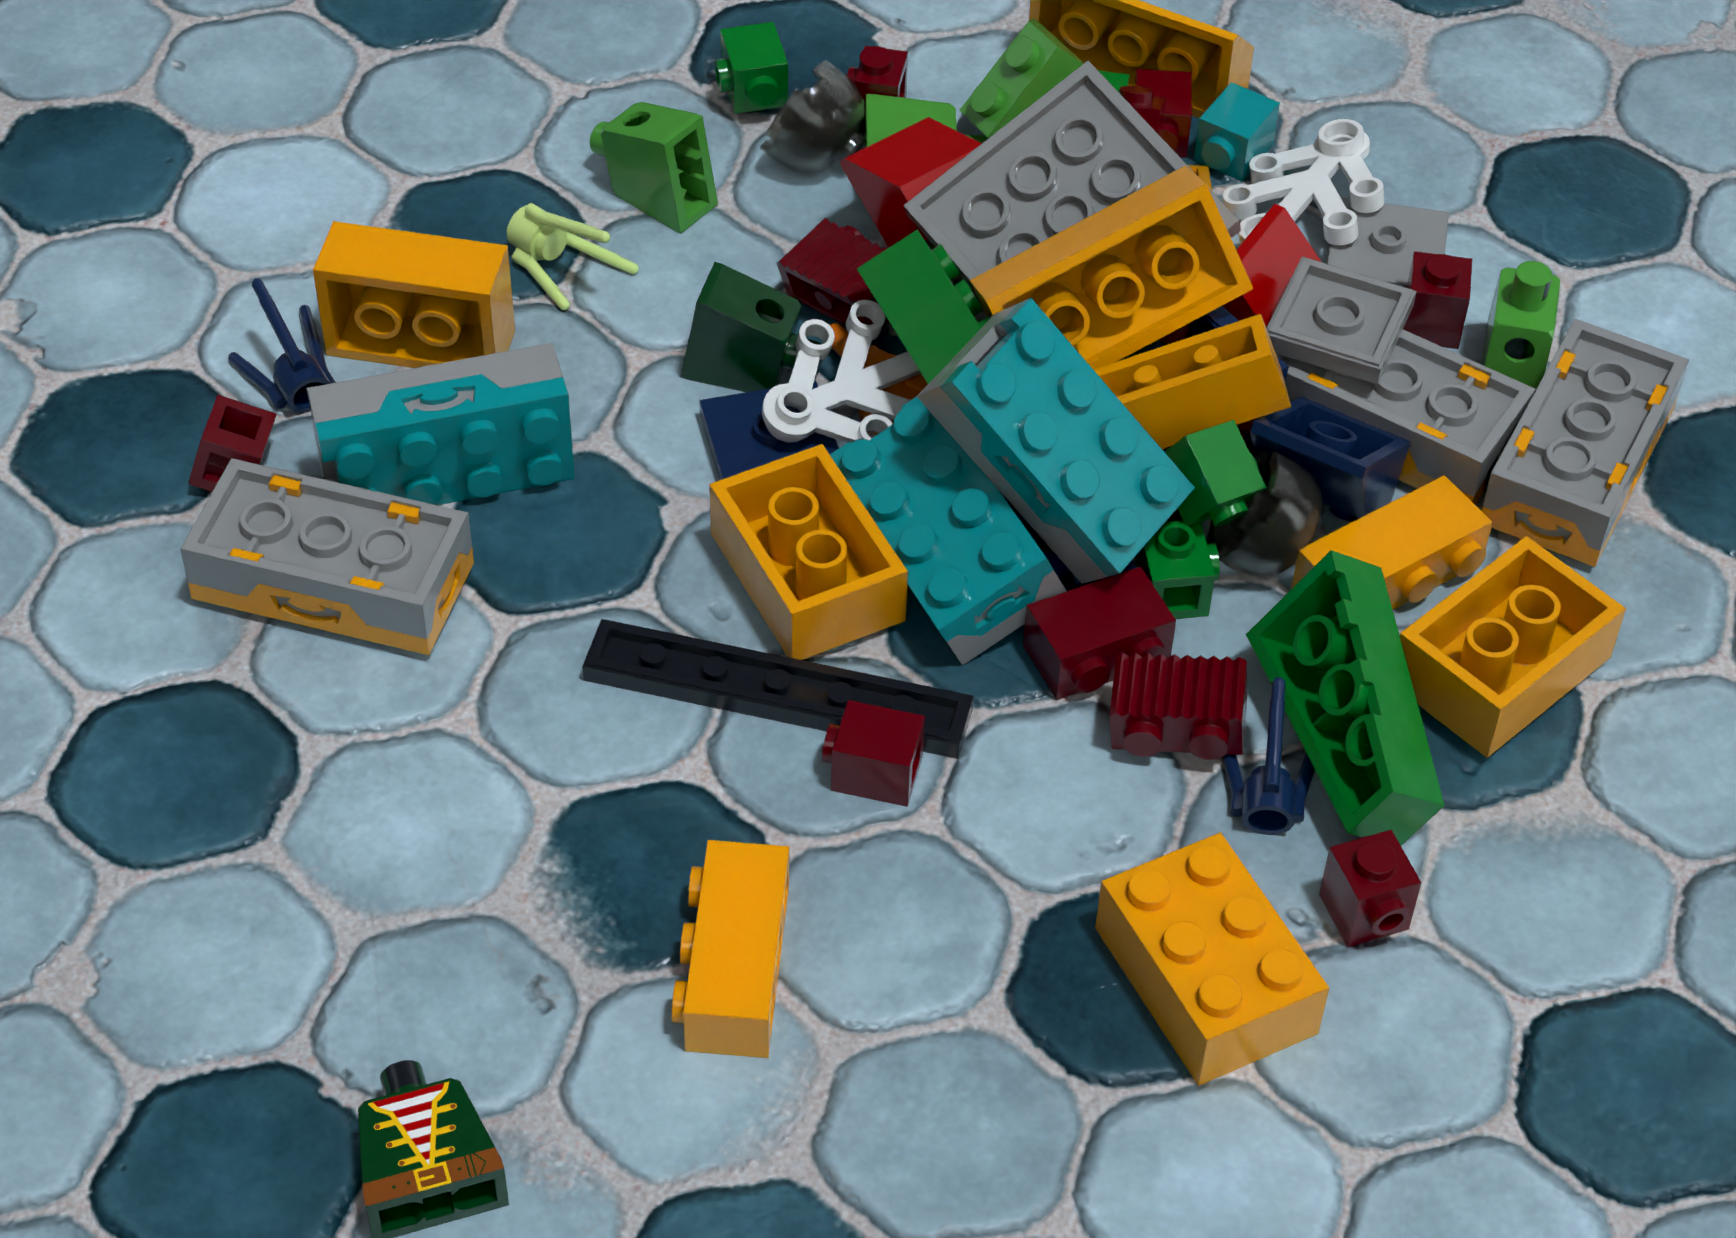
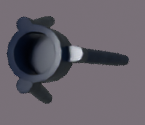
[228,278,336,413]
[1222,677,1315,835]

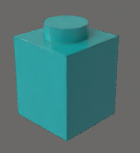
[1194,82,1280,181]

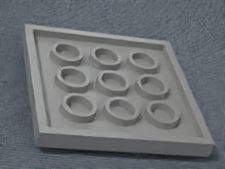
[903,61,1241,290]

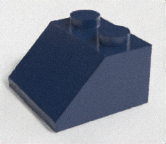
[1250,396,1411,522]

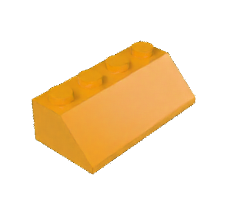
[1029,0,1254,118]
[970,165,1253,369]

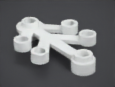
[1222,119,1384,245]
[761,300,921,443]

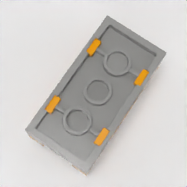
[1482,319,1689,567]
[1276,330,1536,505]
[180,458,474,655]

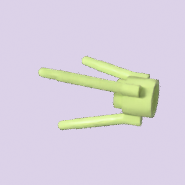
[507,203,639,310]

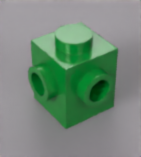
[714,22,788,114]
[1165,420,1266,527]
[1134,520,1220,619]

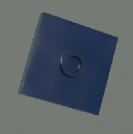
[699,381,839,480]

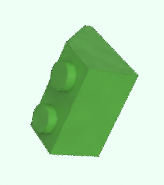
[960,18,1084,138]

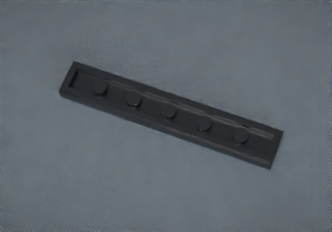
[582,619,974,759]

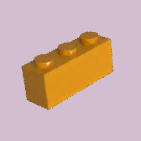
[1093,314,1291,449]
[1291,475,1493,610]
[672,840,790,1058]

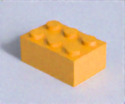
[313,221,515,368]
[709,444,908,660]
[1400,536,1626,758]
[1095,832,1329,1086]

